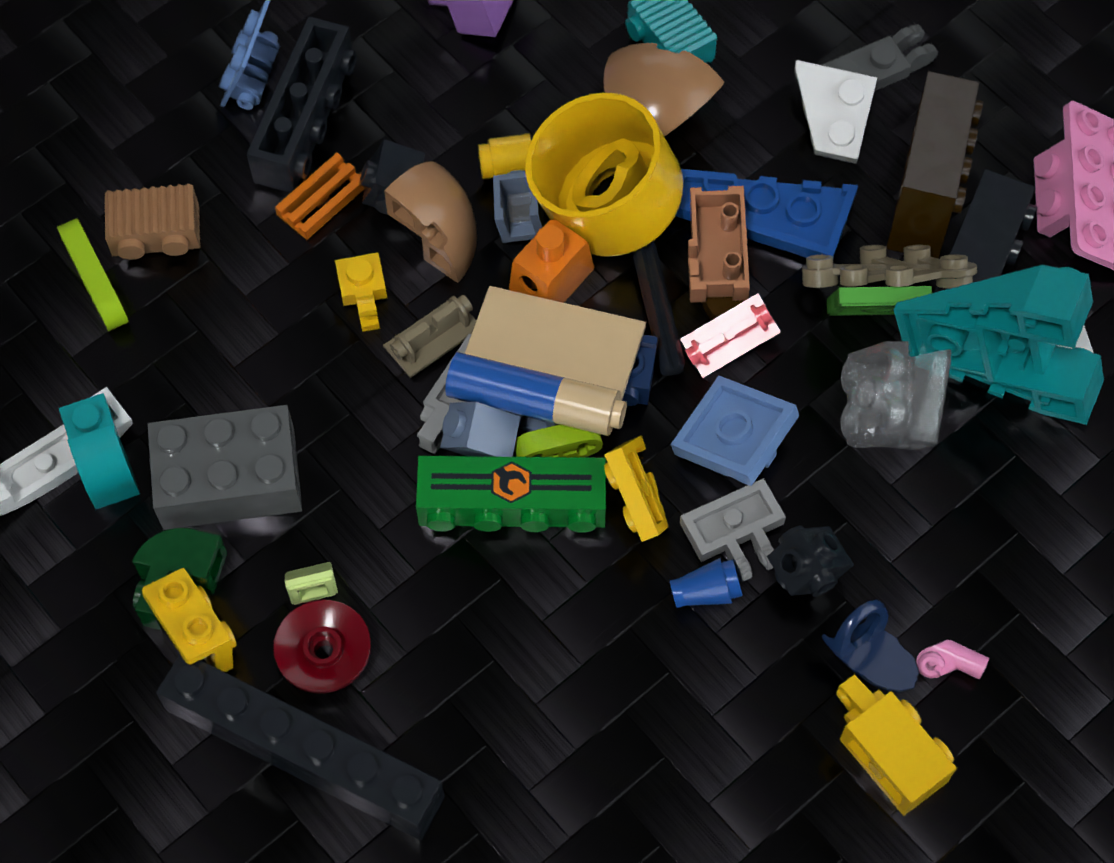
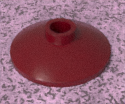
[274,600,371,693]

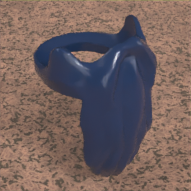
[822,600,919,693]

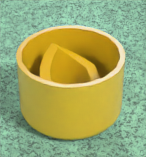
[525,93,683,257]

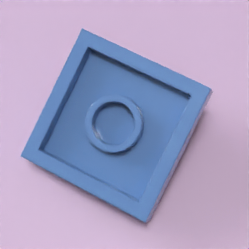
[670,376,799,486]

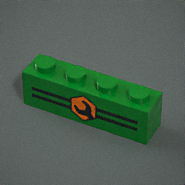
[416,456,606,533]

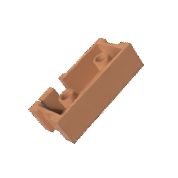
[688,186,750,302]

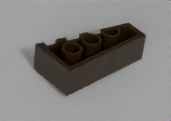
[886,71,983,258]

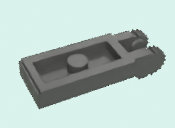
[822,24,938,91]

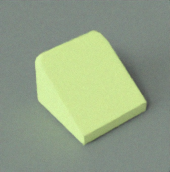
[285,562,338,605]

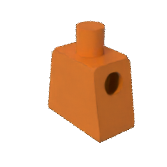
[509,219,594,303]

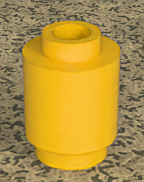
[478,134,531,179]

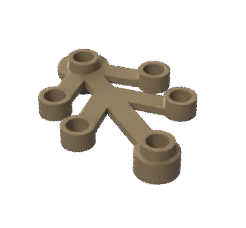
[802,245,977,288]

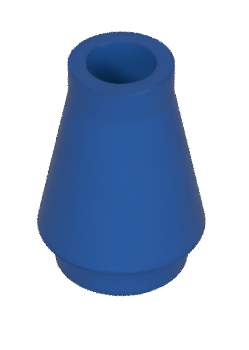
[670,558,743,608]

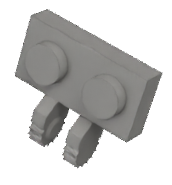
[680,478,786,582]

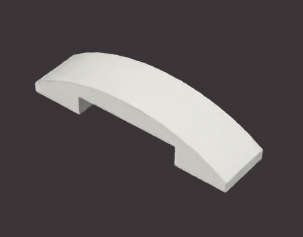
[0,387,133,516]

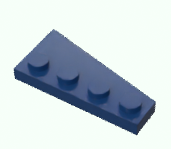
[676,169,859,258]

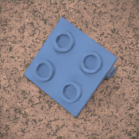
[219,0,280,110]

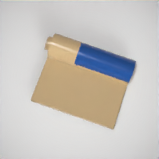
[445,286,646,436]

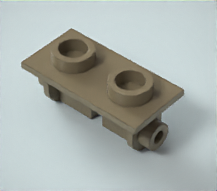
[383,295,477,378]

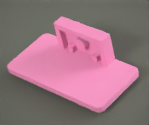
[1034,101,1114,270]

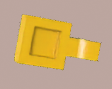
[335,252,387,332]

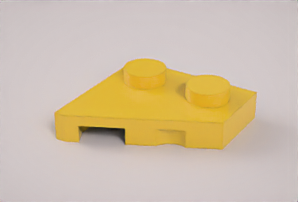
[604,436,669,542]

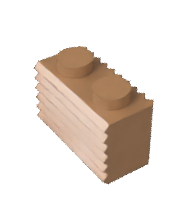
[105,183,200,260]

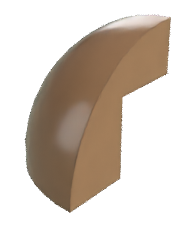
[604,43,725,137]
[384,162,477,283]

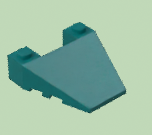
[894,265,1104,425]

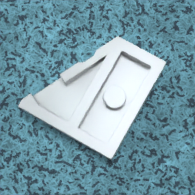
[795,60,877,164]

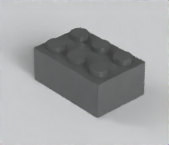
[148,405,302,530]

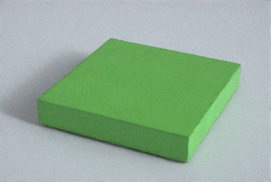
[827,286,932,316]

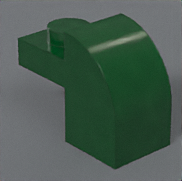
[132,528,227,630]

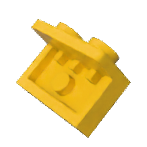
[142,567,236,672]

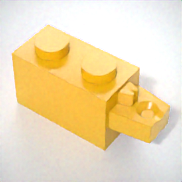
[836,674,957,816]

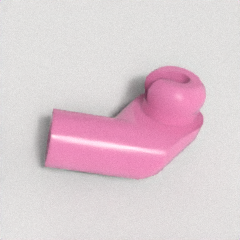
[916,640,989,679]

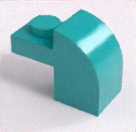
[59,393,140,509]

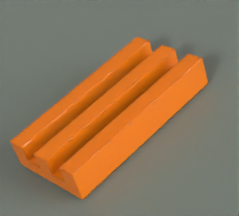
[275,153,365,240]

